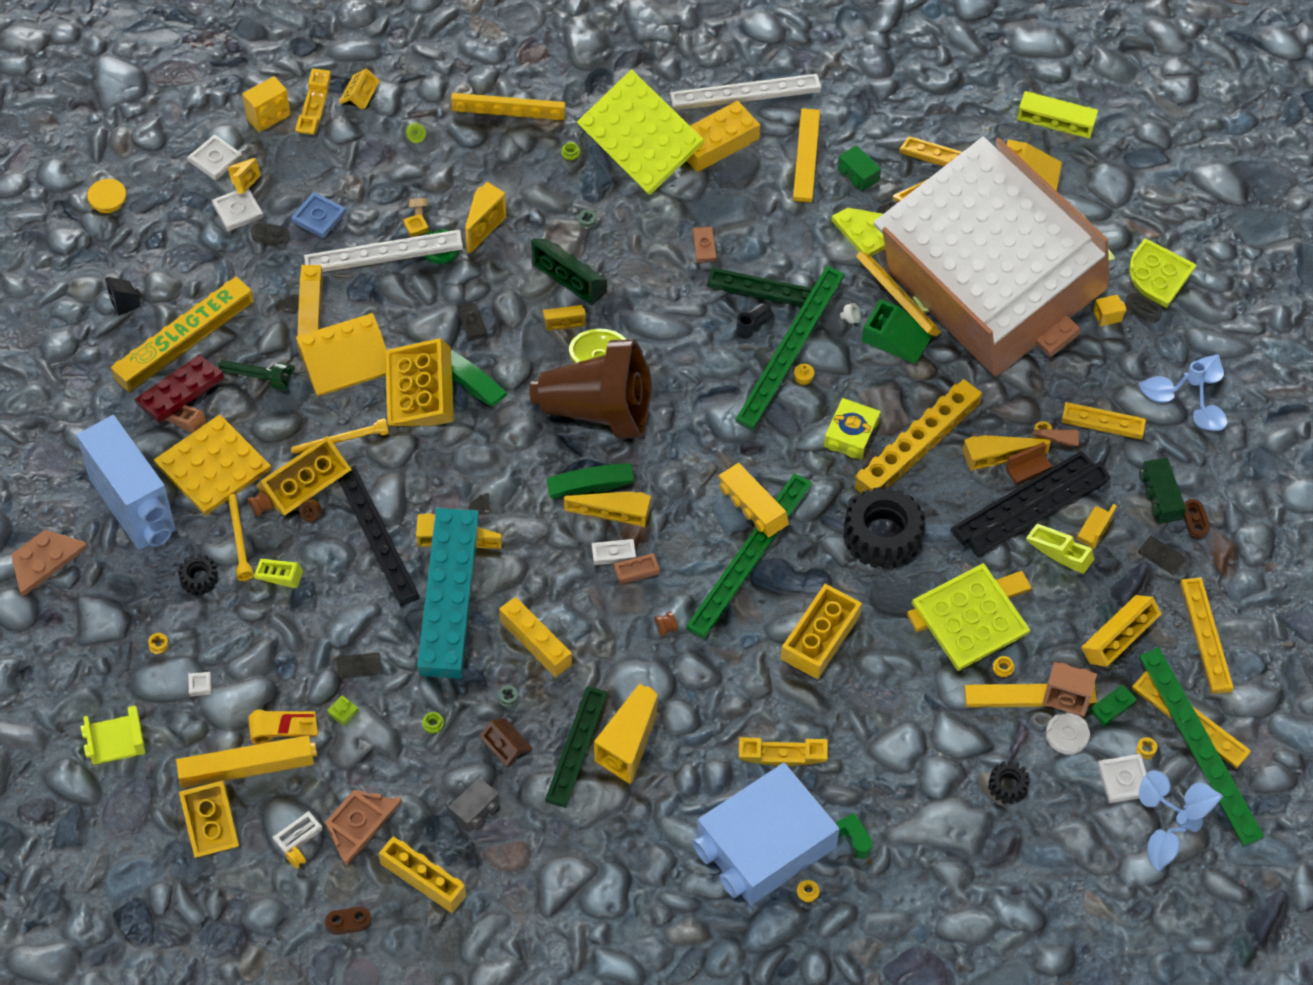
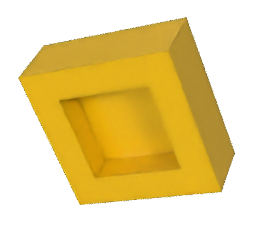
[403,213,429,238]

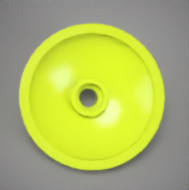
[569,329,626,363]

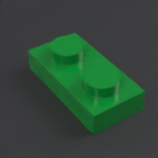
[1089,684,1137,726]

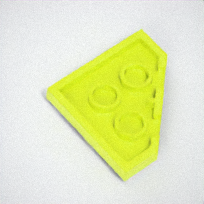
[831,208,885,256]

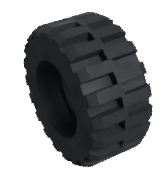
[843,487,925,569]

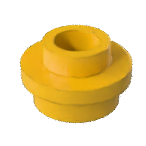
[993,656,1015,677]
[797,880,820,902]

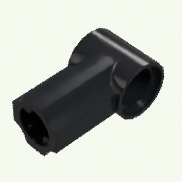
[736,304,773,339]

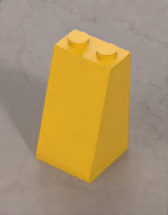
[594,683,658,784]

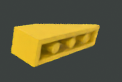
[297,265,323,336]
[962,435,1051,471]
[564,491,651,527]
[416,513,502,549]

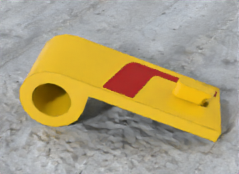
[248,710,318,745]

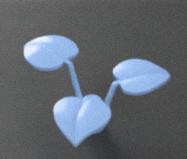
[1139,354,1227,431]
[1139,771,1223,872]

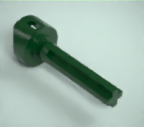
[217,359,295,392]

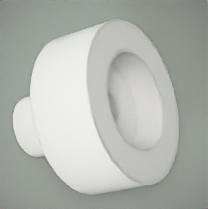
[840,303,861,324]

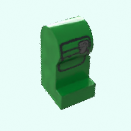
[835,813,872,859]

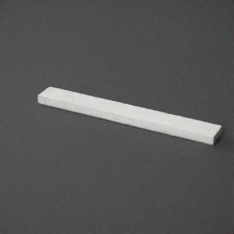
[670,74,821,111]
[304,230,463,272]

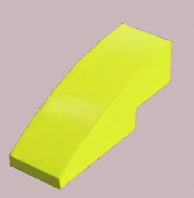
[1026,524,1095,574]

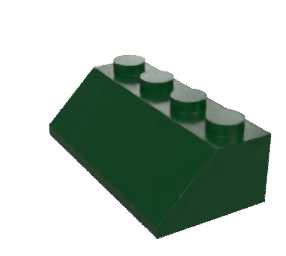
[531,238,607,306]

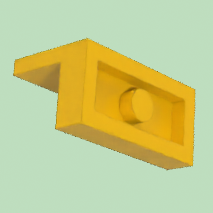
[339,68,380,110]
[543,305,586,331]
[1076,504,1117,549]

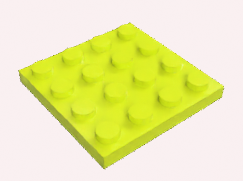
[912,563,1031,671]

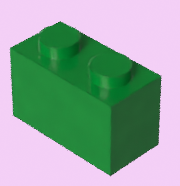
[837,145,881,192]

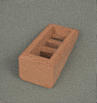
[165,405,207,433]
[1032,429,1079,447]

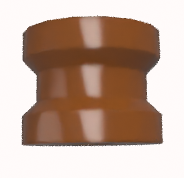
[247,491,273,517]
[654,611,678,637]

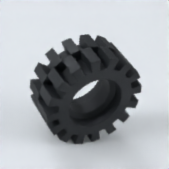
[178,554,219,595]
[988,761,1030,805]

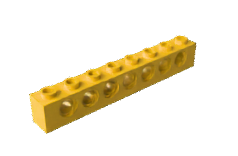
[855,379,982,493]

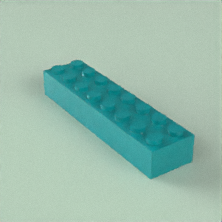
[417,508,480,679]

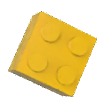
[242,76,291,132]

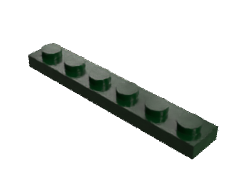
[707,267,813,307]
[545,686,608,809]

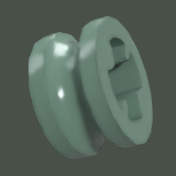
[579,210,596,229]
[498,686,518,708]

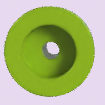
[405,123,426,143]

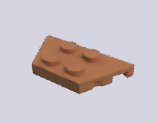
[11,530,88,596]
[325,790,402,866]

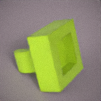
[327,695,359,726]

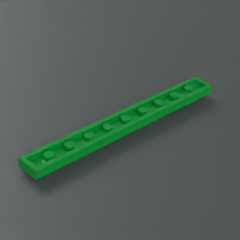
[736,266,844,431]
[686,473,812,640]
[1139,647,1264,848]

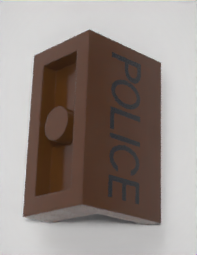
[479,718,533,767]

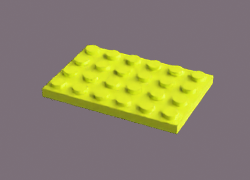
[577,69,705,195]

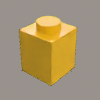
[1093,294,1126,327]

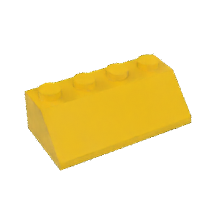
[256,436,352,516]

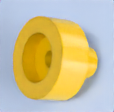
[794,364,814,385]

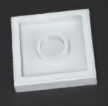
[188,135,243,181]
[212,189,264,232]
[1097,754,1146,803]

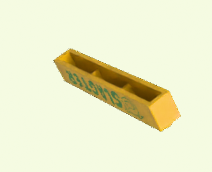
[111,277,254,393]

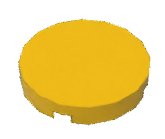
[87,179,127,213]

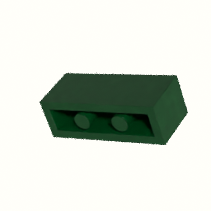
[1139,457,1186,524]

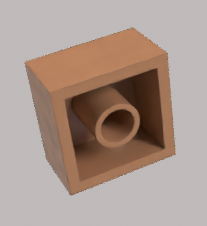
[1042,662,1097,716]

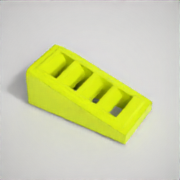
[254,559,303,588]

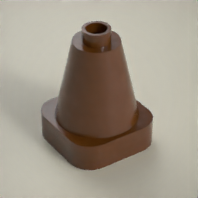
[529,339,652,438]

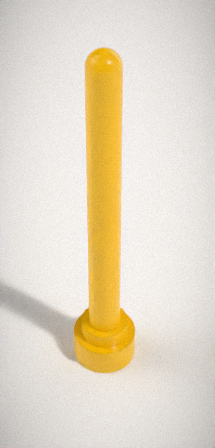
[291,418,389,454]
[228,494,254,581]

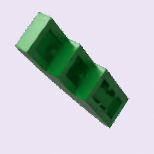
[451,350,507,407]
[547,463,635,499]

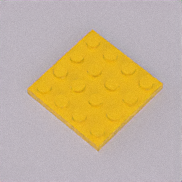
[154,414,271,516]

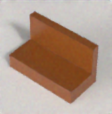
[1006,442,1053,486]

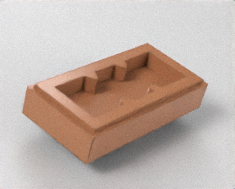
[693,227,716,263]
[613,553,660,585]

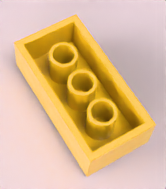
[686,100,760,173]
[780,584,862,679]

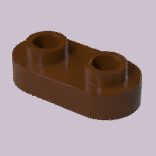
[1183,499,1210,539]
[325,907,372,935]

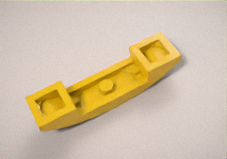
[295,68,331,135]
[739,737,828,766]

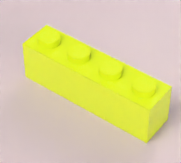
[1017,91,1098,139]

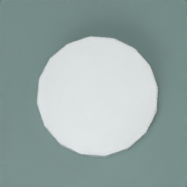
[1046,713,1090,755]

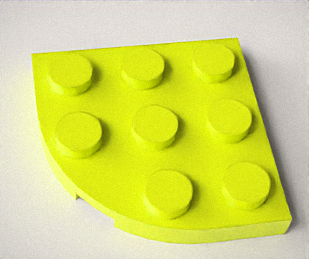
[1129,238,1196,308]

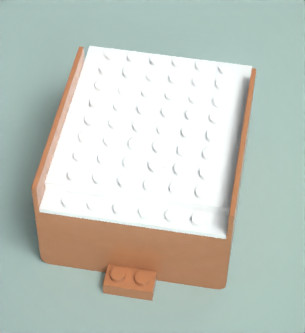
[874,136,1109,377]

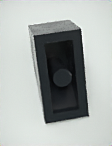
[105,277,142,316]

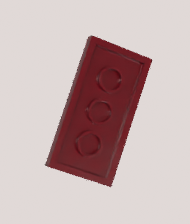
[135,354,224,423]

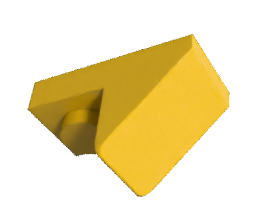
[228,158,261,194]

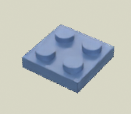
[291,192,346,239]

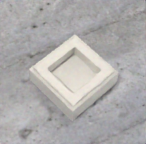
[188,672,212,696]

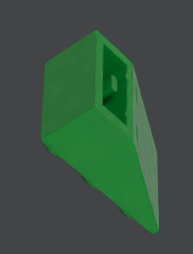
[862,299,933,364]

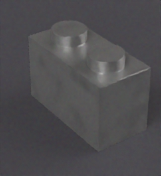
[448,777,499,833]

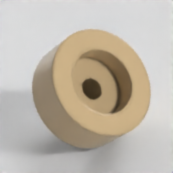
[408,198,428,215]

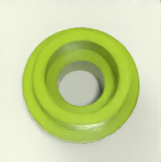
[561,142,580,160]
[422,712,444,734]

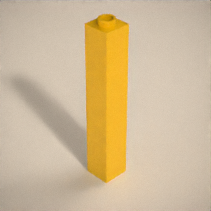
[176,735,317,789]

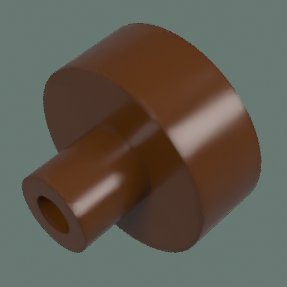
[299,499,322,522]

